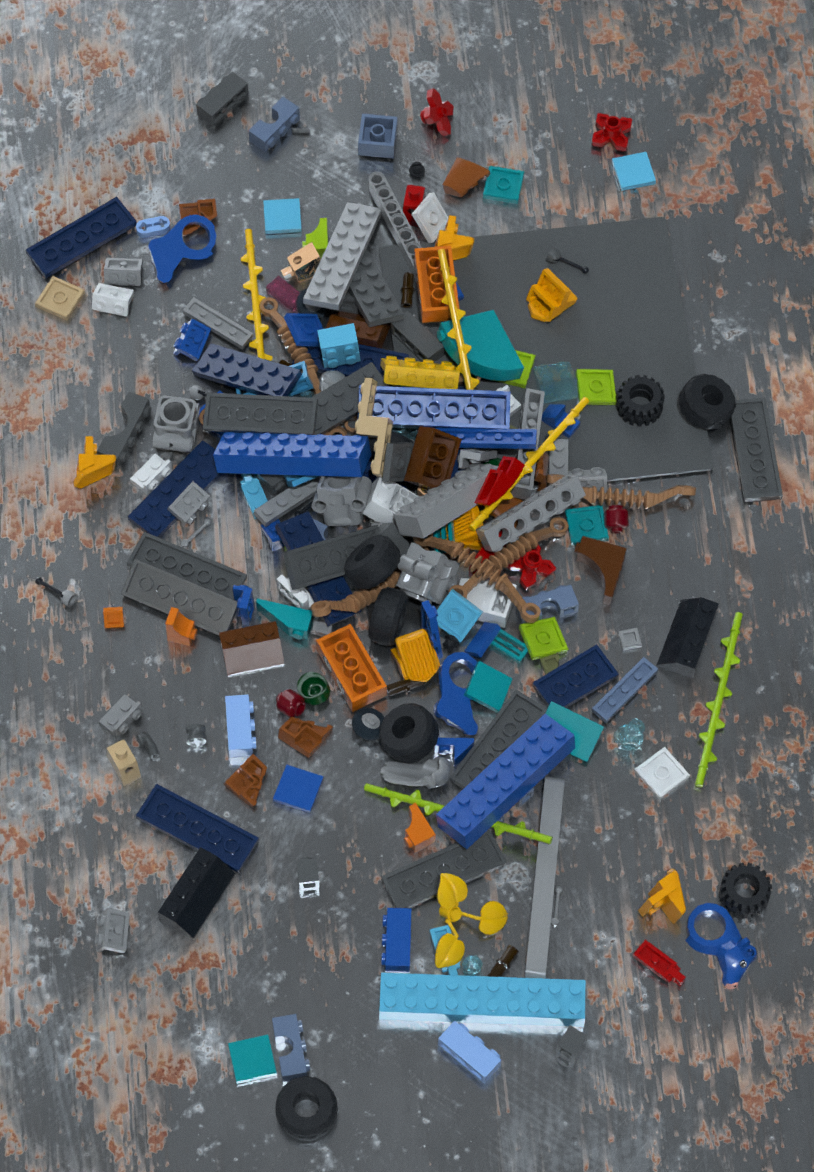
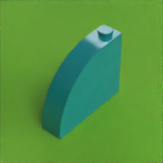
[437,310,524,381]

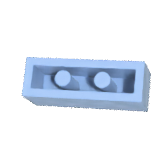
[225,694,256,758]
[438,1021,501,1084]

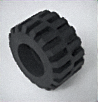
[616,375,665,427]
[719,863,772,918]

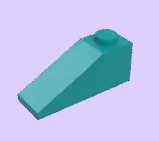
[256,598,313,640]

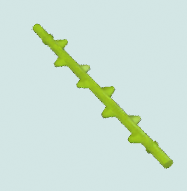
[695,612,743,788]
[364,783,553,844]

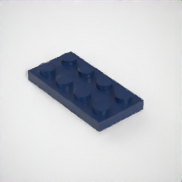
[532,644,619,708]

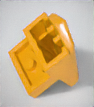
[434,215,475,260]
[526,268,578,322]
[73,436,116,489]
[440,505,484,550]
[390,629,440,682]
[638,868,686,924]

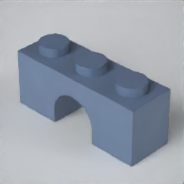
[248,97,300,152]
[516,585,579,624]
[272,1014,310,1083]

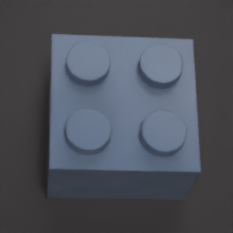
[358,114,398,159]

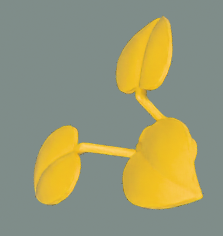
[435,873,508,968]

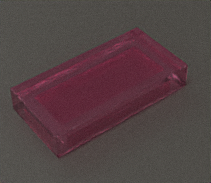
[266,275,300,311]

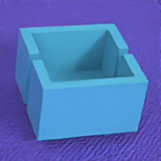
[317,323,361,368]

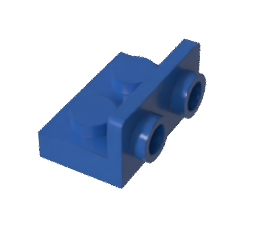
[173,318,211,361]
[233,585,255,626]

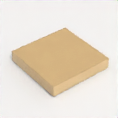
[35,276,85,321]

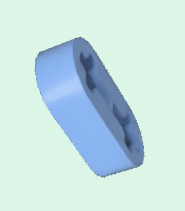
[136,216,170,238]

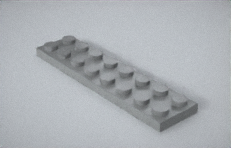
[303,202,382,310]

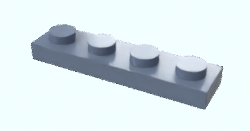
[592,657,658,723]

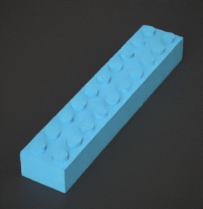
[379,973,586,1027]

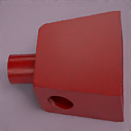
[403,185,426,227]

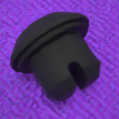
[409,161,425,177]
[443,635,459,651]

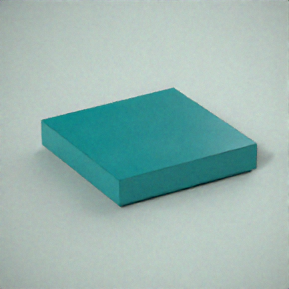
[483,166,524,204]
[565,505,609,546]
[464,661,513,713]
[228,1034,277,1084]

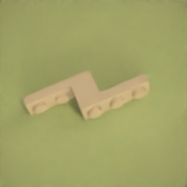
[355,378,393,477]

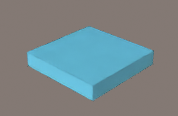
[612,152,656,191]
[263,198,302,234]
[437,589,483,643]

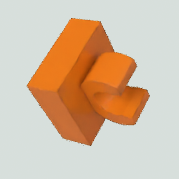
[103,607,124,628]

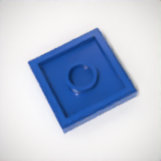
[284,313,323,347]
[273,764,324,813]

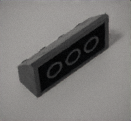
[656,597,719,678]
[158,847,236,940]

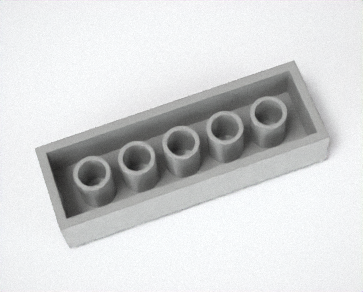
[393,463,498,538]

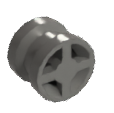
[186,724,206,746]

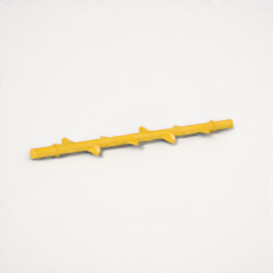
[241,229,273,361]
[438,249,480,390]
[469,397,589,531]

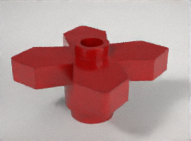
[420,88,454,136]
[591,113,632,151]
[508,545,556,590]

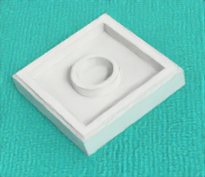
[412,192,448,243]
[634,747,690,800]

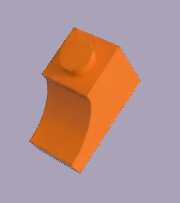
[165,607,198,646]
[403,803,436,853]

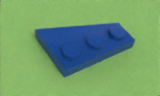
[421,600,443,659]

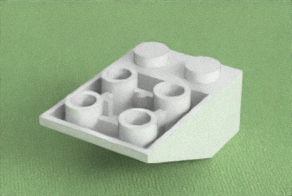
[361,477,419,526]
[458,578,517,628]

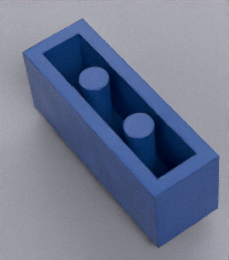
[381,908,411,973]

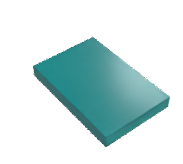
[545,701,605,762]

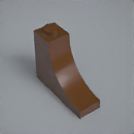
[574,536,627,605]

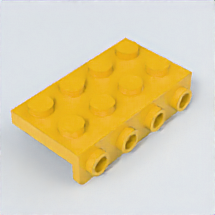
[380,356,460,389]

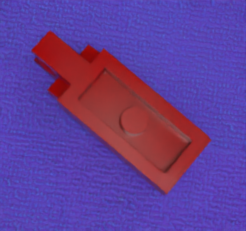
[633,940,686,987]

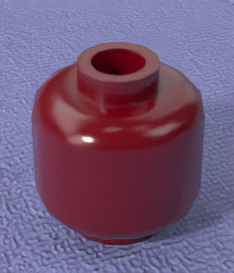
[604,505,629,534]
[276,689,306,717]

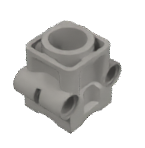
[153,395,200,454]
[312,476,372,527]
[396,542,460,605]

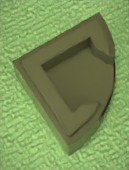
[540,653,559,675]

